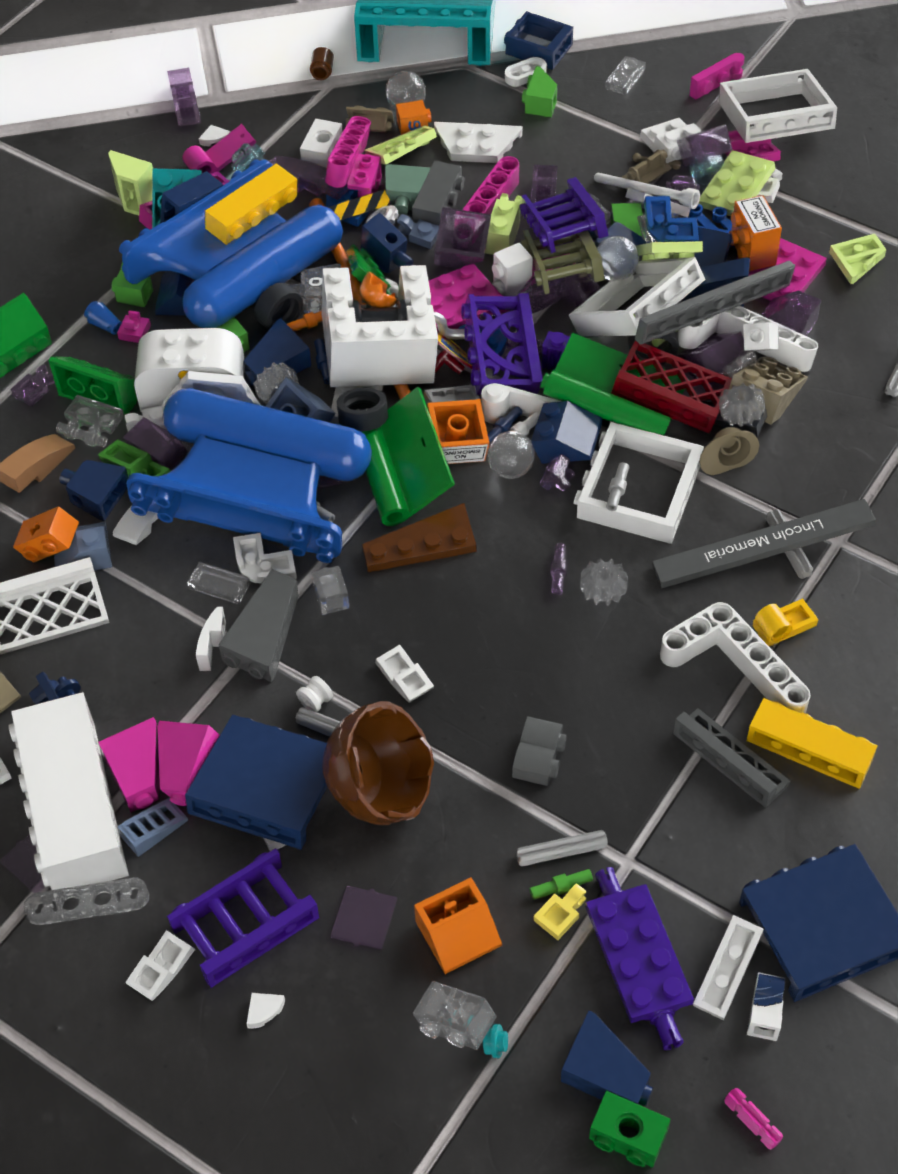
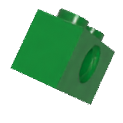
[589,1091,671,1167]

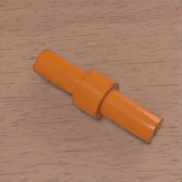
[287,311,322,332]

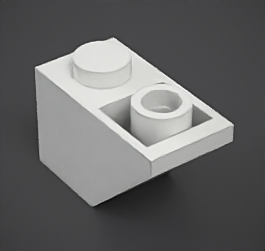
[492,242,533,296]

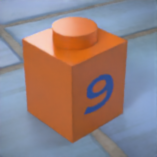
[396,100,432,135]

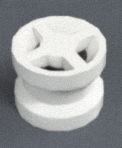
[296,676,334,712]

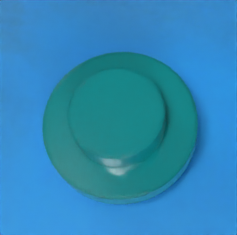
[483,1024,508,1059]

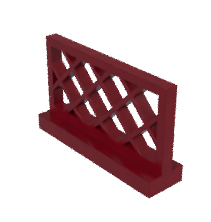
[611,340,732,434]

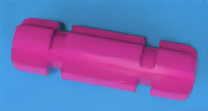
[724,1088,783,1149]

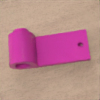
[182,124,256,174]

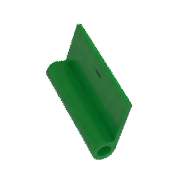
[540,332,689,436]
[362,387,455,526]

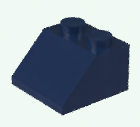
[531,401,603,464]

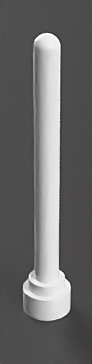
[594,173,700,209]

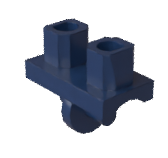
[29,671,81,705]

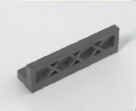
[673,708,790,808]

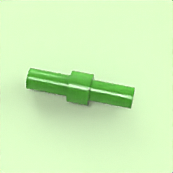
[529,869,593,900]

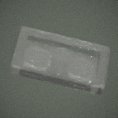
[605,56,646,95]

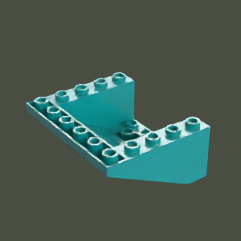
[354,0,496,66]

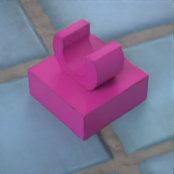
[117,310,151,343]

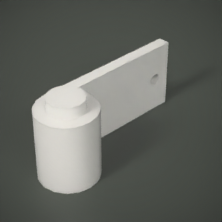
[481,383,561,424]

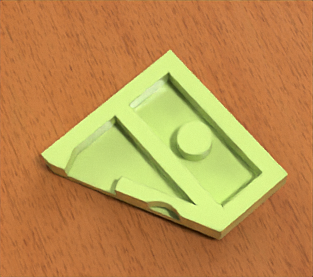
[829,234,886,284]

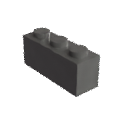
[412,161,465,229]

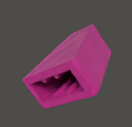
[98,717,159,812]
[157,721,220,806]

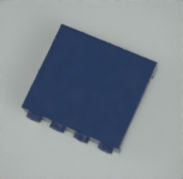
[185,714,328,850]
[739,844,898,1002]

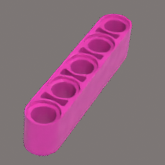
[325,116,371,188]
[454,156,519,248]

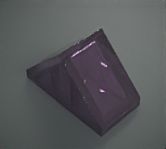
[563,262,601,308]

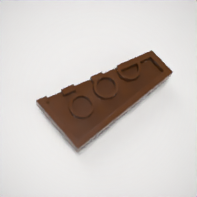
[362,503,477,572]

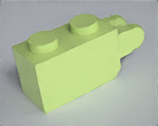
[485,193,522,255]

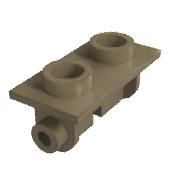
[346,105,394,133]
[621,150,672,184]

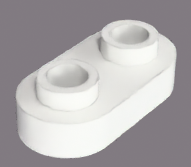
[505,57,547,87]

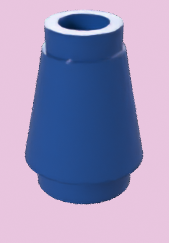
[84,301,122,335]

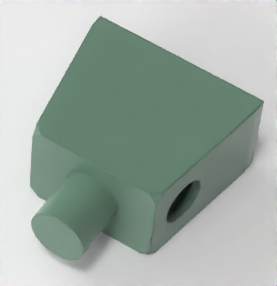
[385,164,430,216]

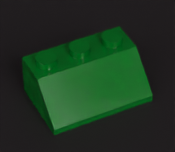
[0,293,52,378]
[48,357,138,417]

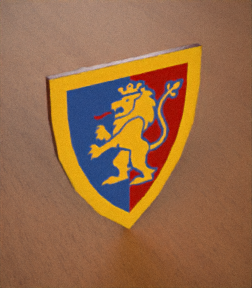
[435,331,473,375]

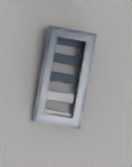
[117,798,188,857]

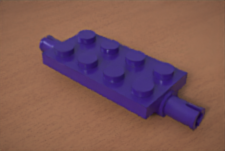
[586,867,694,1051]

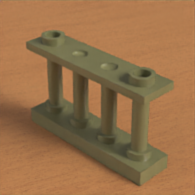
[521,220,605,294]

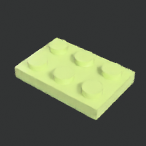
[698,150,775,216]
[634,241,703,261]

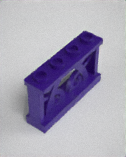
[461,293,543,395]

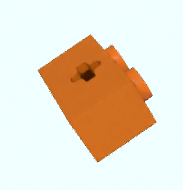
[13,506,79,563]

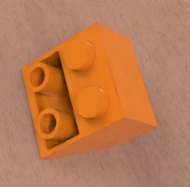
[414,877,502,974]

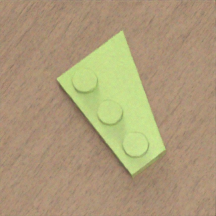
[364,125,437,165]

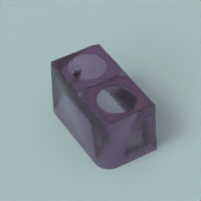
[677,124,733,166]
[123,417,188,471]

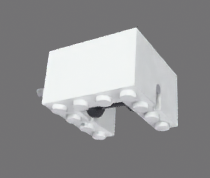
[321,265,480,387]

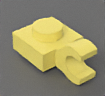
[534,883,586,940]

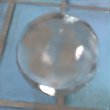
[386,71,426,110]
[597,236,639,281]
[487,431,535,479]

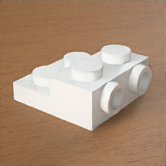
[640,118,707,163]

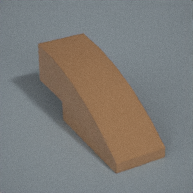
[0,434,75,493]

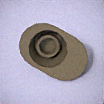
[699,427,759,475]

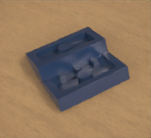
[694,227,732,267]

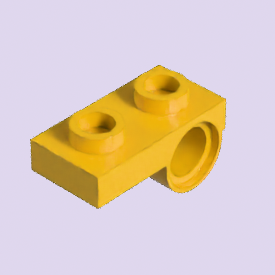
[752,598,818,646]

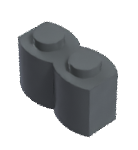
[512,717,567,786]

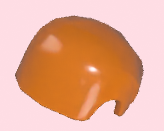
[360,271,397,308]

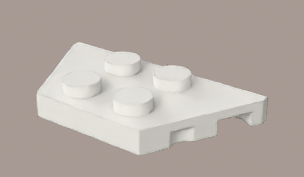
[434,122,523,163]
[162,371,260,412]

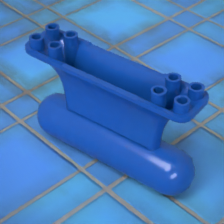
[119,159,343,328]
[126,388,372,563]

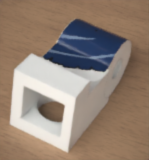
[747,972,785,1041]

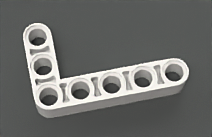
[677,306,818,372]
[660,602,810,713]

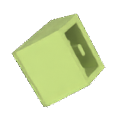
[108,150,153,216]

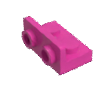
[347,154,382,198]

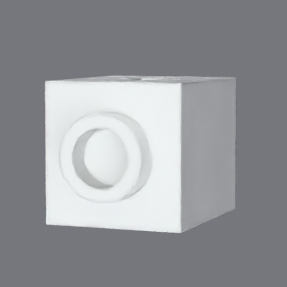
[743,322,778,351]

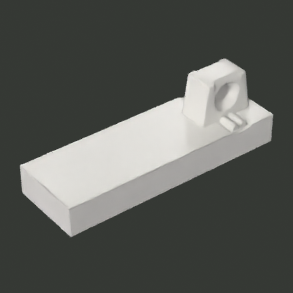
[693,915,764,1021]

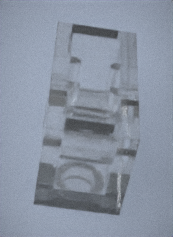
[412,981,497,1050]

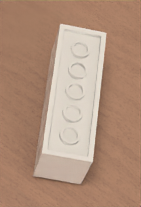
[8,692,129,897]

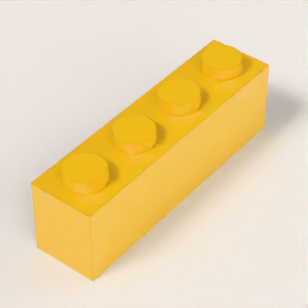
[205,163,298,245]
[746,698,878,789]

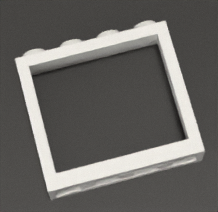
[719,69,837,143]
[569,257,705,336]
[574,422,704,544]

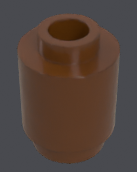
[310,47,334,81]

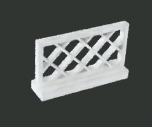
[0,557,110,655]

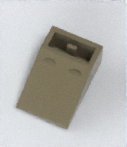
[725,356,808,425]

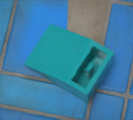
[152,168,202,228]

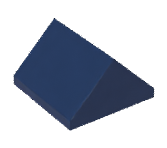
[155,271,195,316]

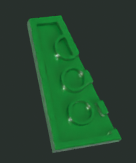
[346,244,391,295]

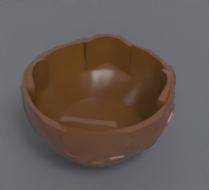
[322,701,434,825]

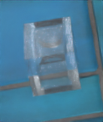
[312,566,349,615]

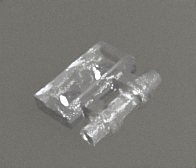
[56,395,124,447]

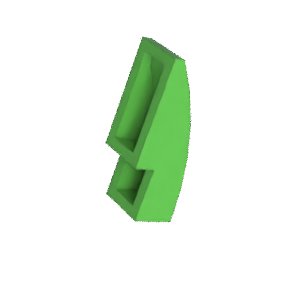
[98,439,170,477]

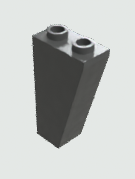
[219,569,299,682]

